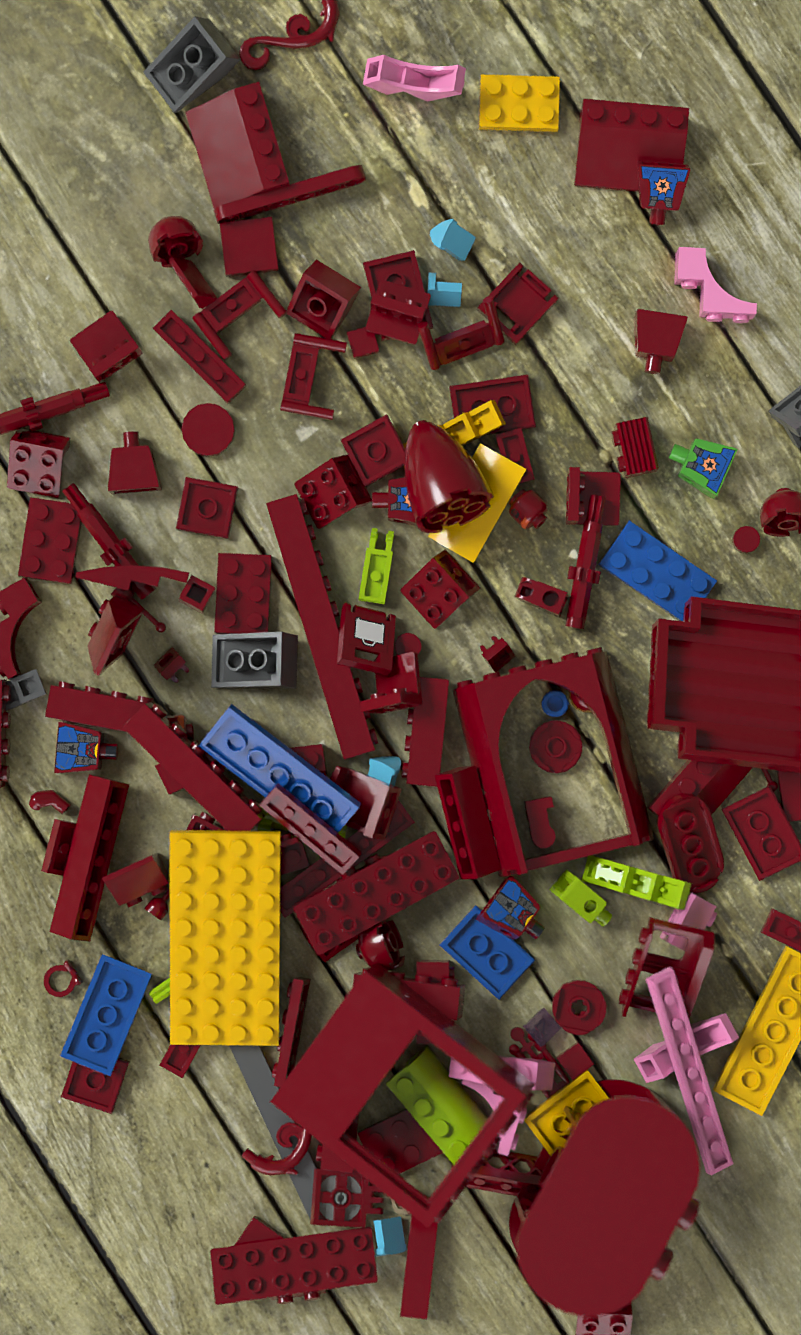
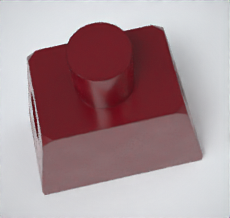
[634,309,688,374]
[108,431,162,495]

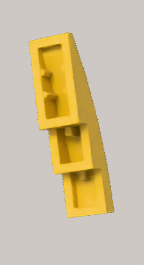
[404,400,506,469]

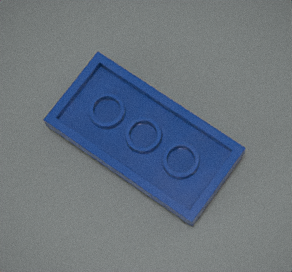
[598,520,717,621]
[60,954,153,1076]

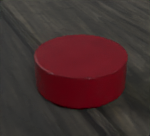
[732,526,760,553]
[395,633,421,655]

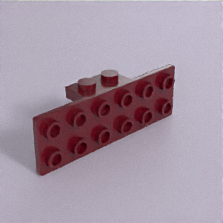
[293,831,459,955]
[210,1227,378,1305]

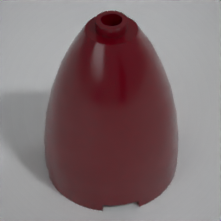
[405,420,494,533]

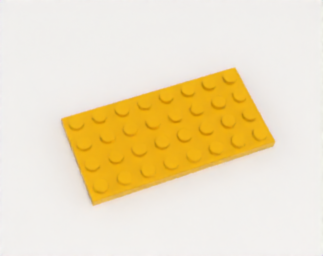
[170,830,281,1046]

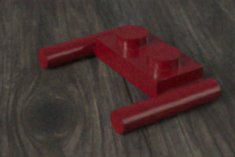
[192,270,287,360]
[418,296,505,370]
[280,333,347,420]

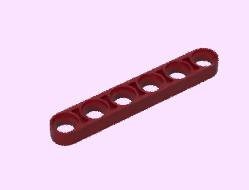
[213,165,366,224]

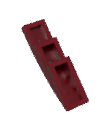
[75,565,190,591]
[400,1215,438,1320]

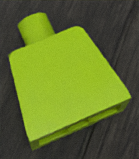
[549,869,612,927]

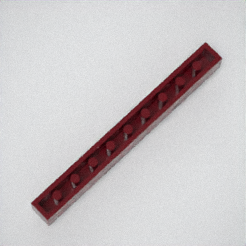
[266,494,379,760]

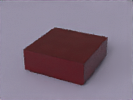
[347,327,379,359]
[556,1041,594,1080]

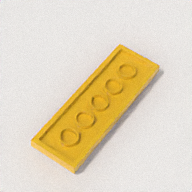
[712,946,801,1116]

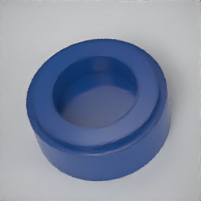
[541,690,569,717]

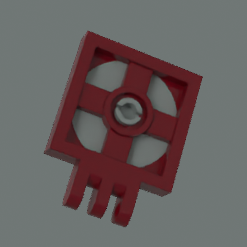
[310,1168,384,1228]

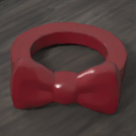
[43,960,83,997]

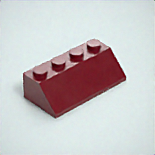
[646,760,753,817]

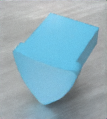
[430,219,476,261]
[427,272,462,307]
[368,756,401,786]
[374,1216,407,1257]

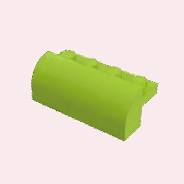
[386,1045,489,1165]

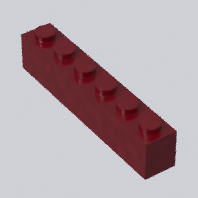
[123,702,265,831]
[49,774,130,942]

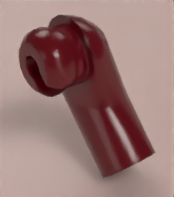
[29,790,71,815]

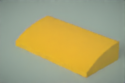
[428,443,527,563]

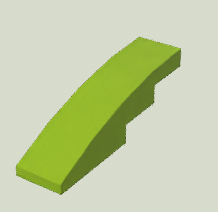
[582,855,691,910]

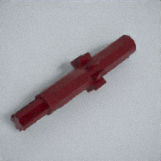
[0,382,110,435]
[62,483,156,600]
[565,495,606,629]

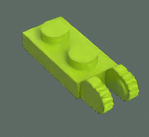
[358,528,394,605]

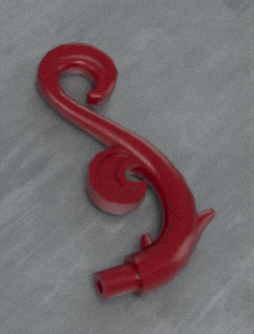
[239,0,339,71]
[241,1122,312,1176]

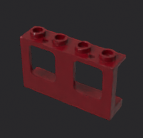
[618,917,714,1019]

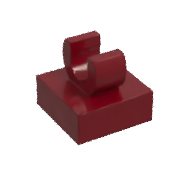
[480,636,515,672]
[153,647,189,683]

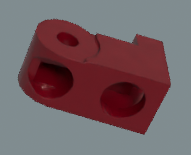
[514,577,568,618]
[524,796,555,848]

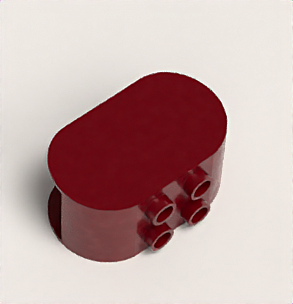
[509,1079,700,1317]

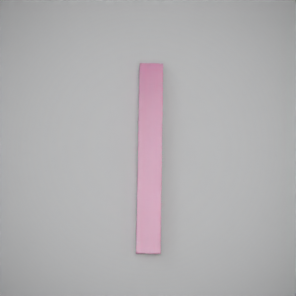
[646,967,733,1175]

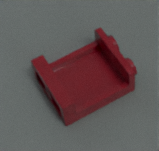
[330,766,402,840]

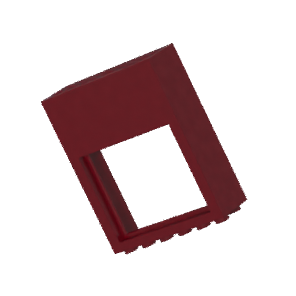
[270,962,535,1228]

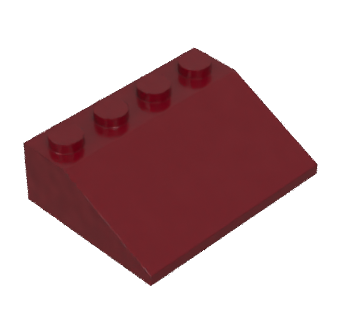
[185,82,289,208]
[574,99,690,192]

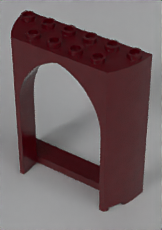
[452,647,654,877]

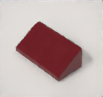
[169,257,217,309]

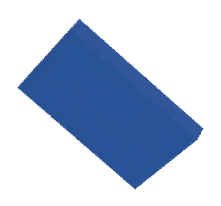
[439,905,535,1000]

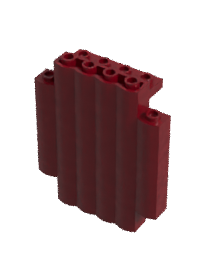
[647,596,801,773]

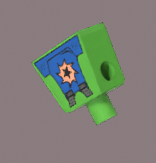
[669,439,738,499]

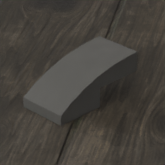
[6,669,47,711]

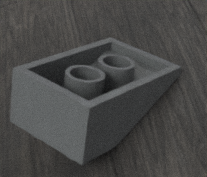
[143,16,241,113]
[211,632,298,689]

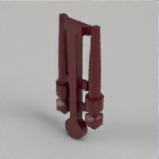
[509,1027,570,1099]

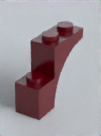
[0,578,42,680]

